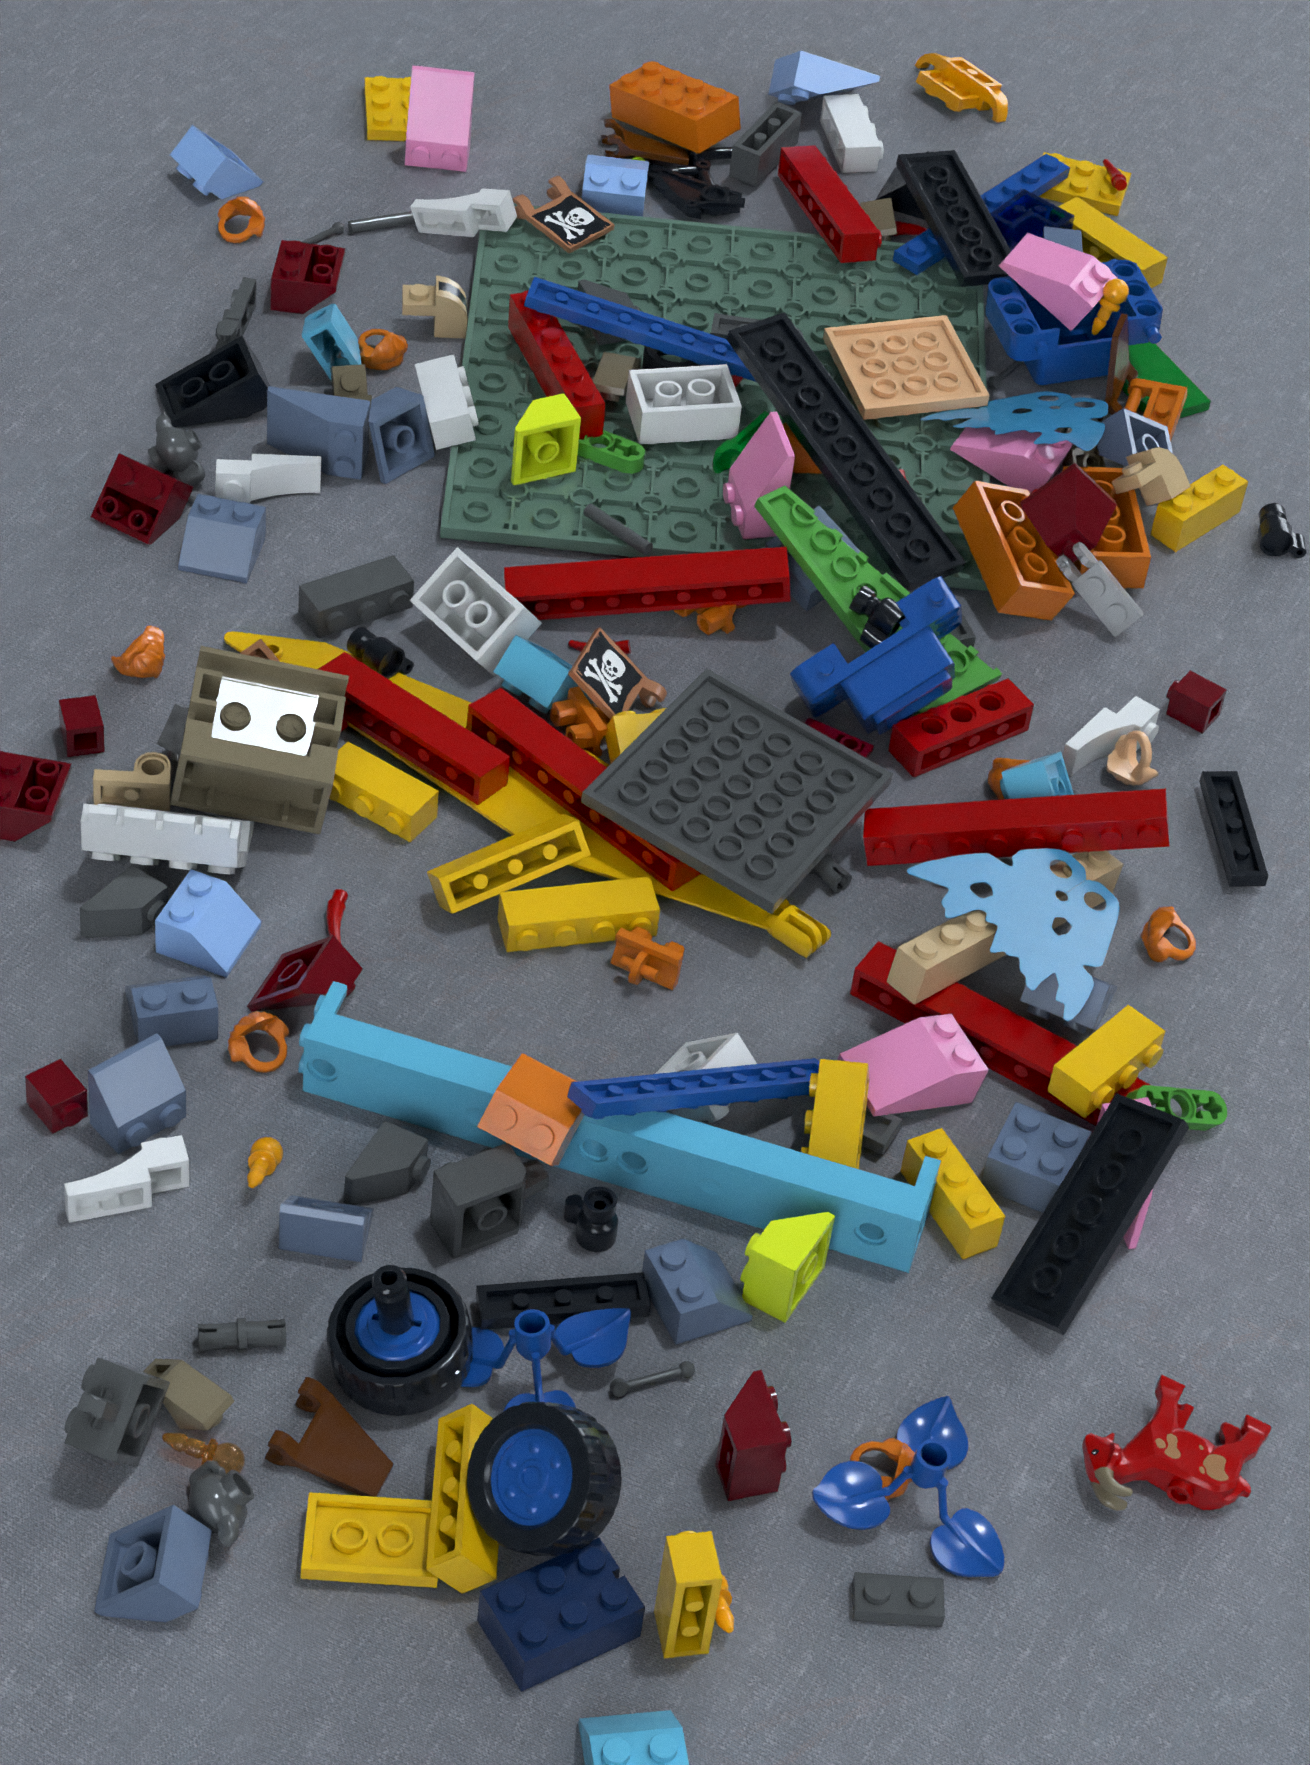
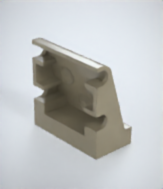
[170,646,349,834]

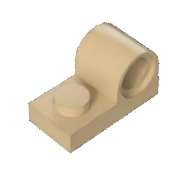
[93,752,171,811]

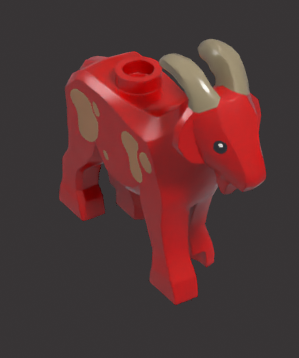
[1082,1375,1271,1511]

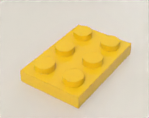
[364,76,411,141]
[1039,152,1132,216]
[301,1492,438,1588]

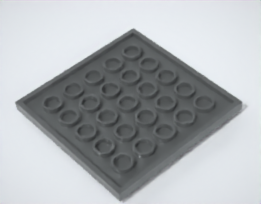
[581,668,893,914]

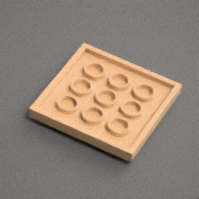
[823,315,990,420]

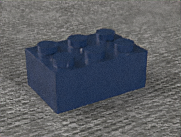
[477,1537,645,1692]

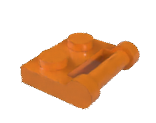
[1124,378,1187,441]

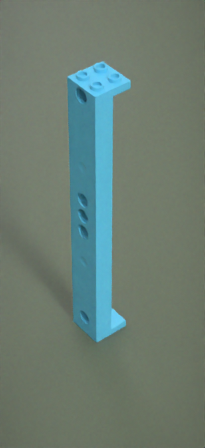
[298,981,941,1273]

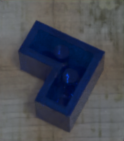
[990,189,1075,251]

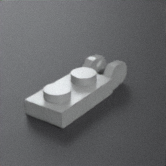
[1056,542,1144,637]

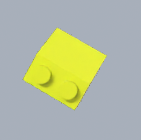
[511,393,581,486]
[740,1212,835,1323]

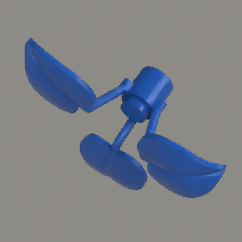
[461,1308,631,1412]
[812,1396,1004,1577]

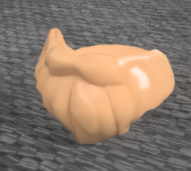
[1106,730,1158,786]

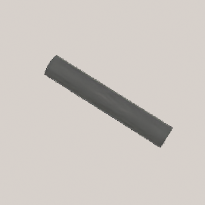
[348,211,416,234]
[584,503,653,555]

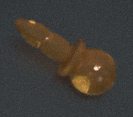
[162,1433,245,1474]

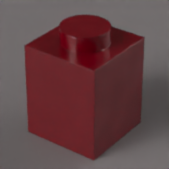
[1166,670,1227,734]
[59,695,105,757]
[25,1059,88,1134]

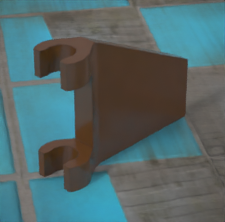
[601,119,689,166]
[1097,313,1138,422]
[265,1377,394,1497]

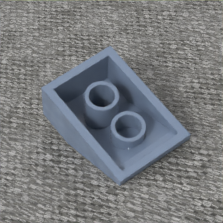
[267,386,370,480]

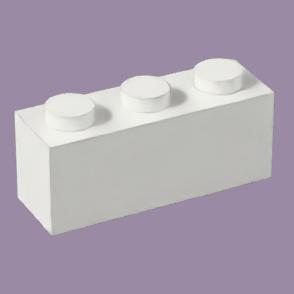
[820,94,884,173]
[415,355,479,450]

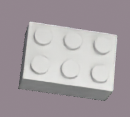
[626,364,742,444]
[409,547,542,677]

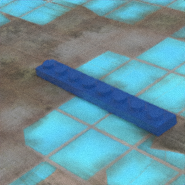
[893,154,1070,275]
[524,277,756,382]
[567,1058,820,1119]

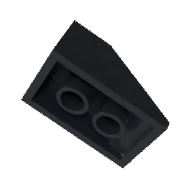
[155,336,270,427]

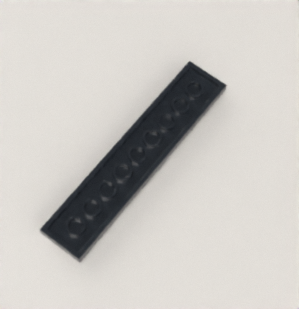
[726,312,966,591]

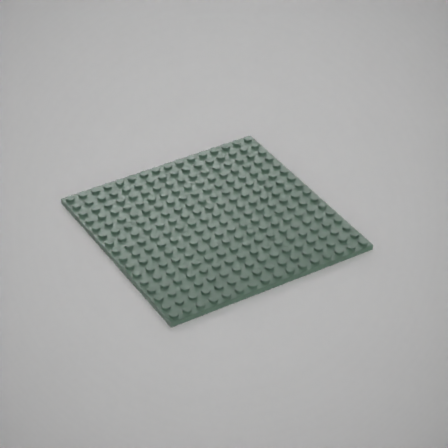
[440,204,990,591]

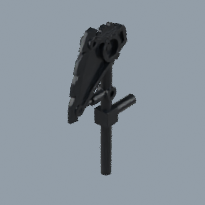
[648,147,745,219]

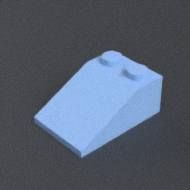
[768,51,880,105]

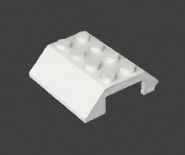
[81,803,254,875]

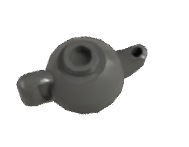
[148,412,205,486]
[186,1460,254,1548]

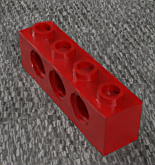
[888,678,1034,778]

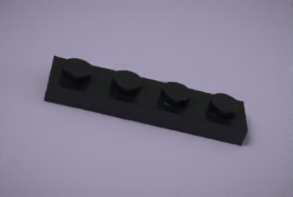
[1199,771,1268,887]
[476,1272,651,1330]

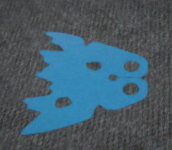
[920,391,1108,451]
[907,848,1120,1021]

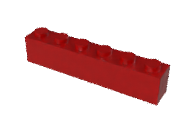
[777,145,882,263]
[508,290,605,440]
[318,652,510,805]

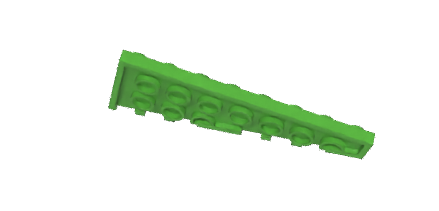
[754,485,1002,716]

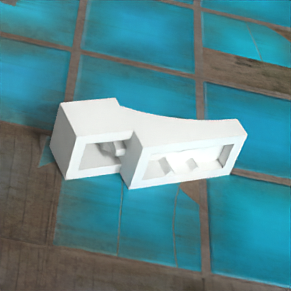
[410,188,517,237]
[215,454,321,503]
[1063,696,1160,776]
[64,1135,189,1223]

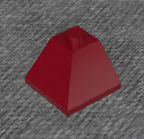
[1020,463,1117,563]
[247,935,363,1012]

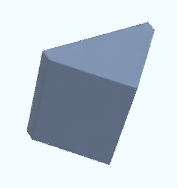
[279,1195,374,1262]

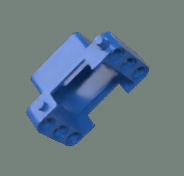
[985,259,1163,385]
[790,576,962,735]

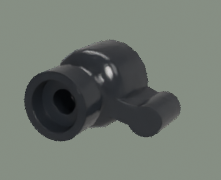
[1258,503,1307,558]
[849,585,905,649]
[347,627,414,679]
[564,1186,619,1252]

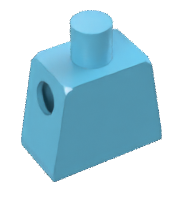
[302,304,362,382]

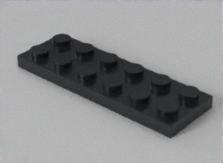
[896,150,1011,287]
[991,1093,1189,1335]

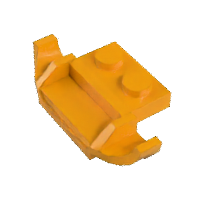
[915,53,1008,122]

